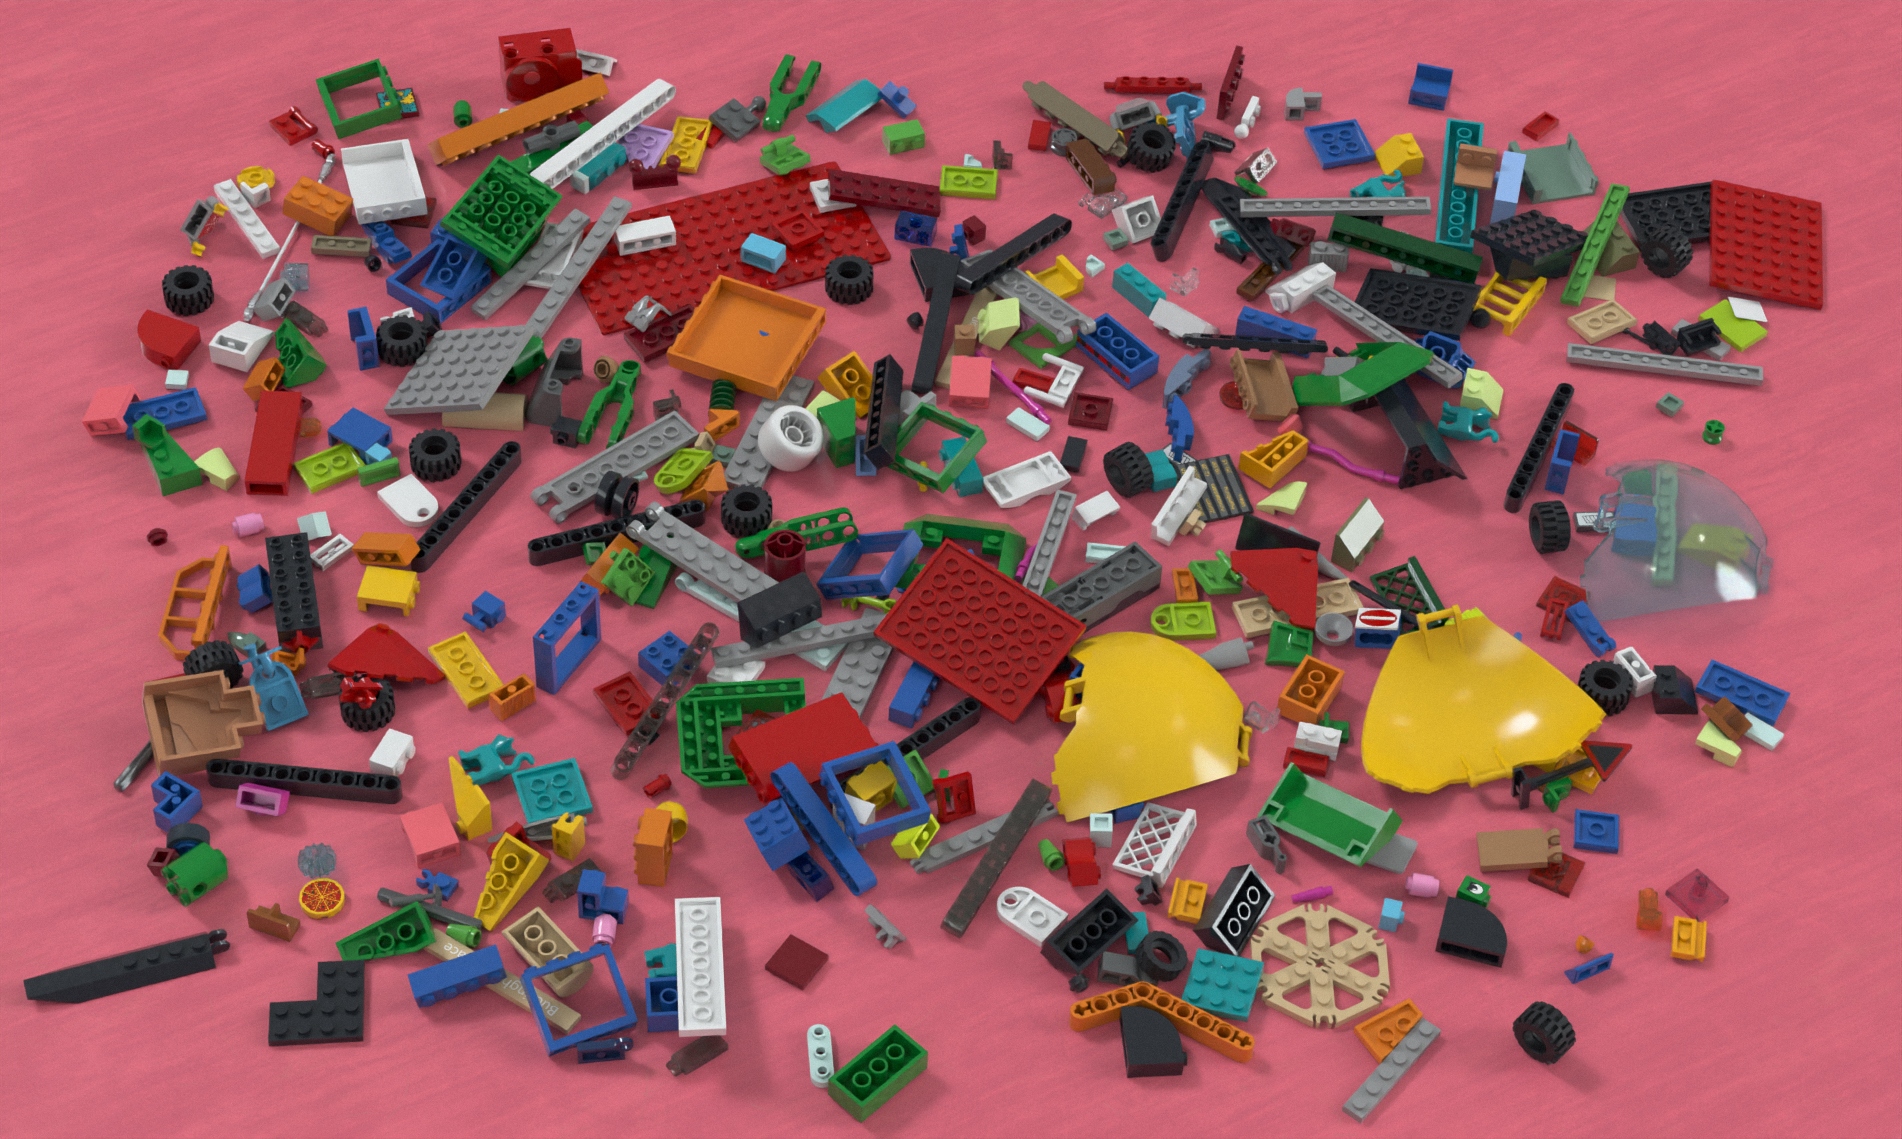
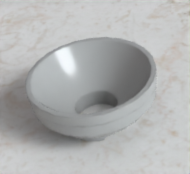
[1315,613,1353,646]

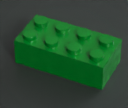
[828,1024,928,1123]

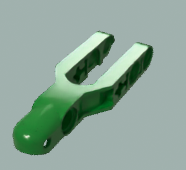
[762,54,821,132]
[577,360,641,449]
[735,507,858,558]

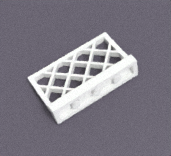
[1112,802,1197,888]

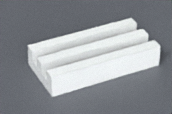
[311,534,354,571]

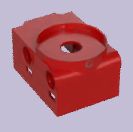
[498,28,583,102]

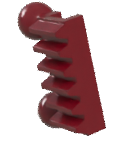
[628,155,681,190]

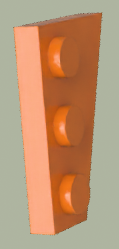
[1353,998,1423,1064]

